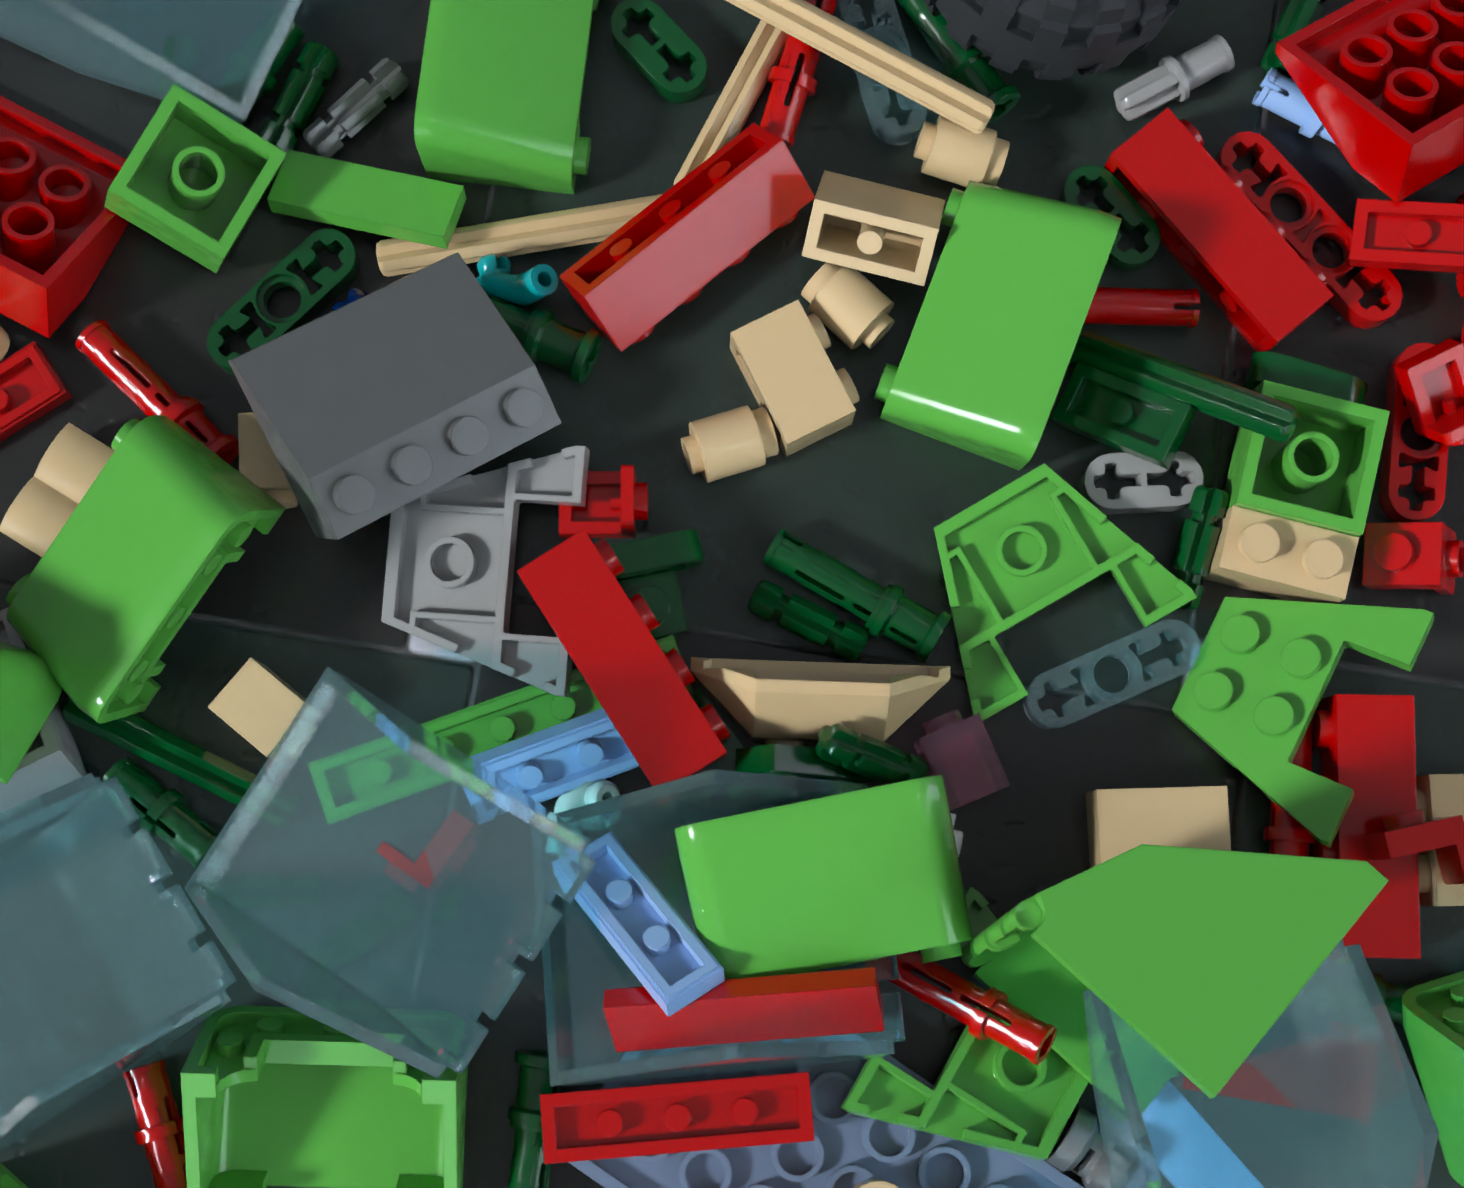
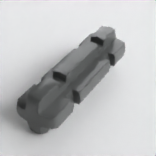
[303,57,409,158]

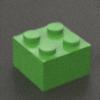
[104,83,287,273]
[1224,380,1390,537]

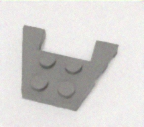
[381,445,590,697]

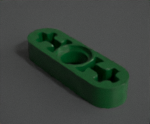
[207,229,360,375]

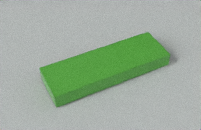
[267,149,467,249]

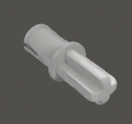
[1113,34,1235,121]

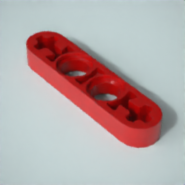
[1215,131,1403,329]

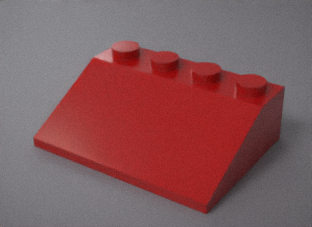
[1275,0,1464,203]
[0,95,130,338]

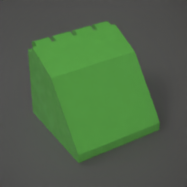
[961,844,1389,1121]

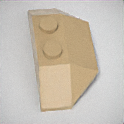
[690,657,950,747]

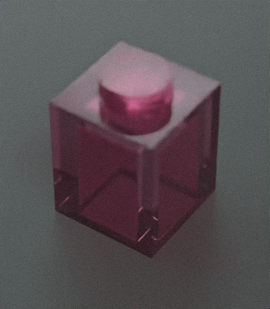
[913,709,1010,811]

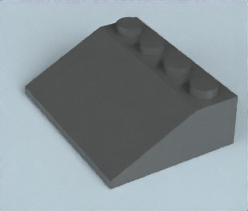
[228,252,562,540]

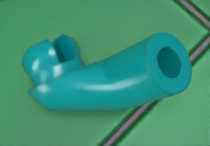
[476,254,558,306]

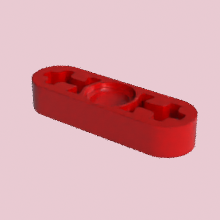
[1379,342,1448,522]

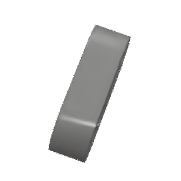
[1079,451,1204,515]

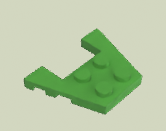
[934,463,1197,724]
[1172,597,1434,847]
[840,887,1088,1161]

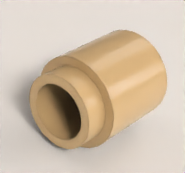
[913,115,1010,187]
[801,262,895,350]
[681,405,779,483]

